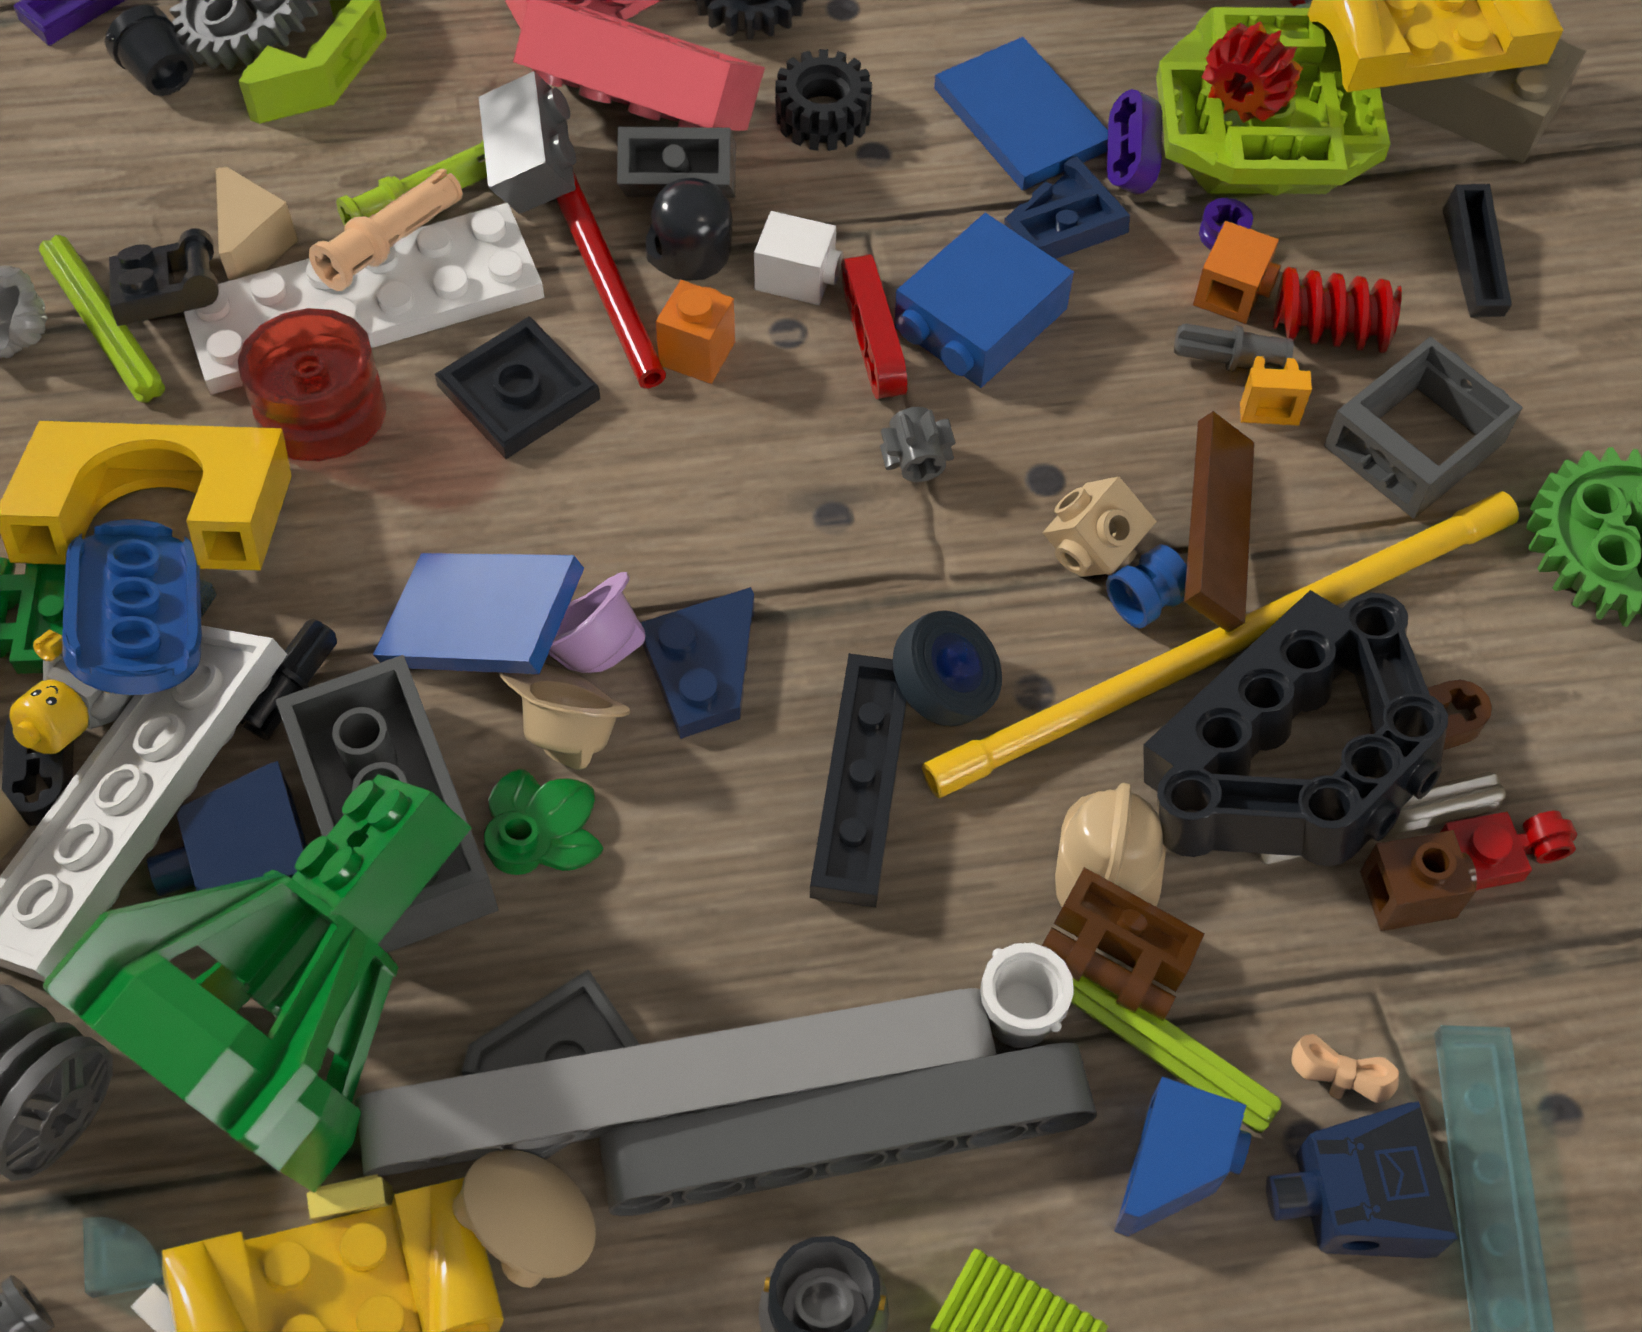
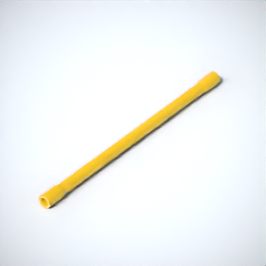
[922,491,1519,799]

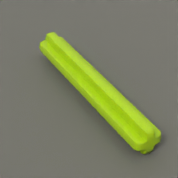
[39,235,165,403]
[1071,976,1282,1133]

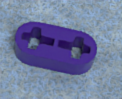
[1107,89,1162,195]

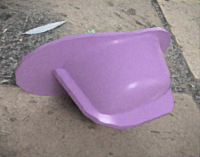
[548,572,646,673]

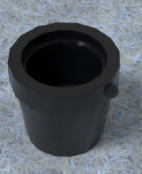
[104,4,194,96]

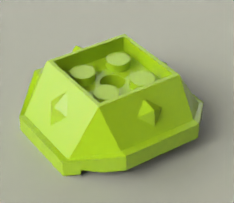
[1156,7,1390,197]

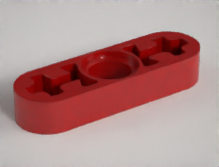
[841,254,908,399]

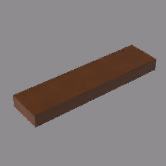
[1184,411,1255,632]

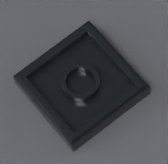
[435,316,600,459]

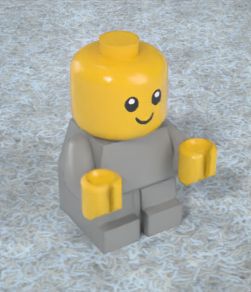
[9,629,134,754]

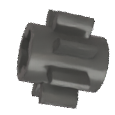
[880,407,956,482]

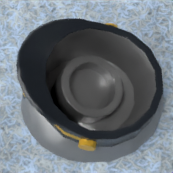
[759,1236,889,1332]

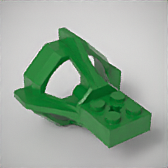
[43,774,472,1193]

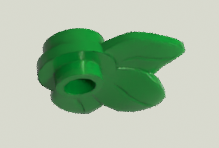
[483,769,604,875]

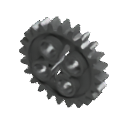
[169,0,322,70]

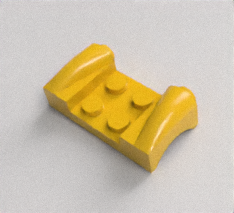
[1307,0,1564,92]
[162,1177,504,1332]

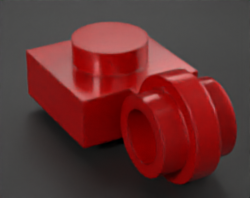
[1440,810,1577,890]

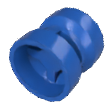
[1106,544,1187,629]

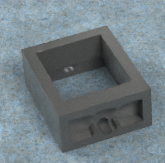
[1324,336,1523,519]

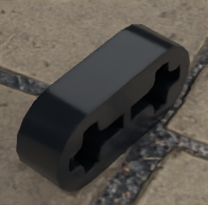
[2,718,74,826]

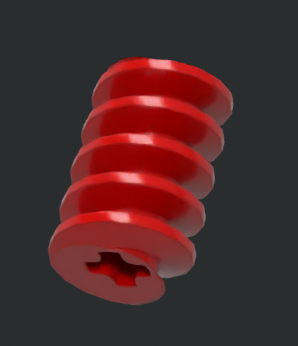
[1273,267,1402,354]

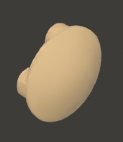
[453,1149,596,1288]

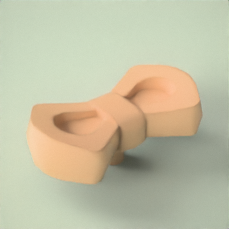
[1291,1034,1399,1103]

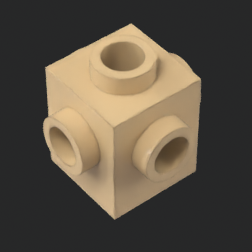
[1042,476,1157,577]

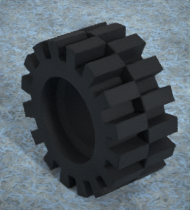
[775,49,872,151]

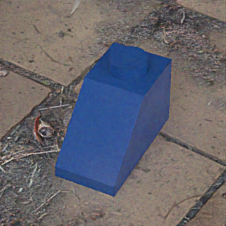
[1114,1077,1252,1236]

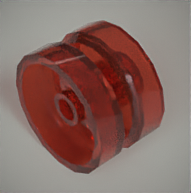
[237,308,387,462]

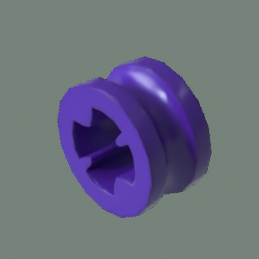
[1199,198,1254,250]

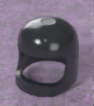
[646,178,733,281]

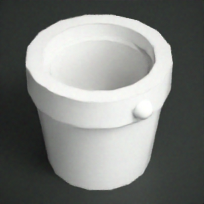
[981,943,1074,1048]

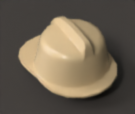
[499,663,630,770]
[1055,783,1166,907]

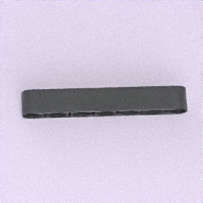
[598,1043,1097,1216]

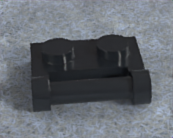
[109,228,219,326]

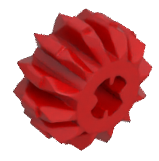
[1201,21,1303,123]

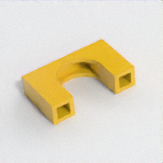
[0,421,292,571]

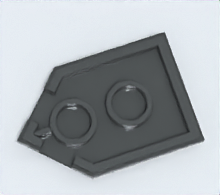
[461,969,640,1160]

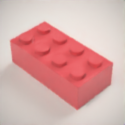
[513,0,765,131]

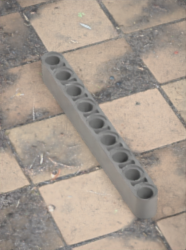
[355,988,997,1176]

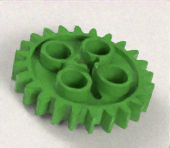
[1526,447,1642,627]

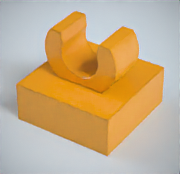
[1240,356,1312,426]

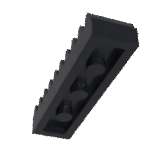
[810,653,907,908]

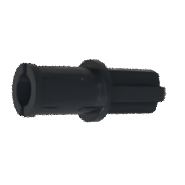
[239,619,337,740]

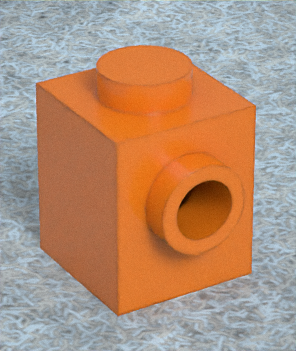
[1193,221,1282,324]
[656,280,735,384]

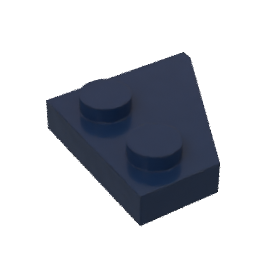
[1004,156,1130,259]
[640,587,755,739]

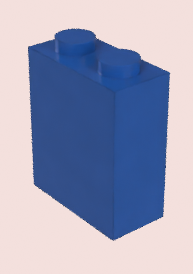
[894,212,1074,388]

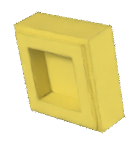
[306,1174,393,1223]

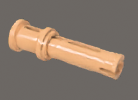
[309,169,463,291]

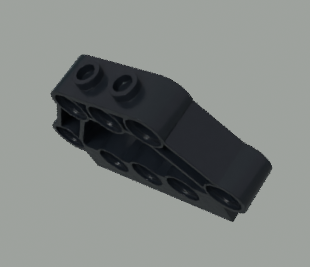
[1143,590,1448,866]

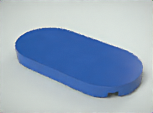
[62,519,202,695]

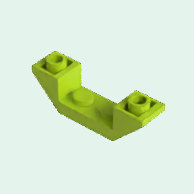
[239,0,387,124]

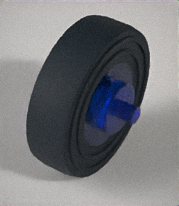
[893,610,1002,727]

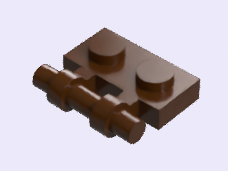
[1042,867,1205,1021]

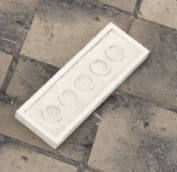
[184,203,544,395]
[0,625,288,982]

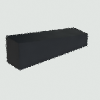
[1442,184,1512,317]

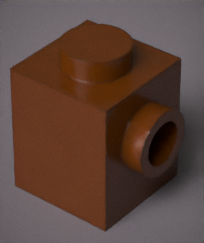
[1360,830,1477,931]

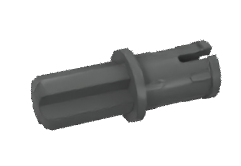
[1174,323,1294,372]

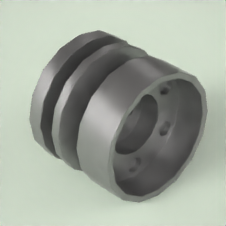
[0,985,113,1181]

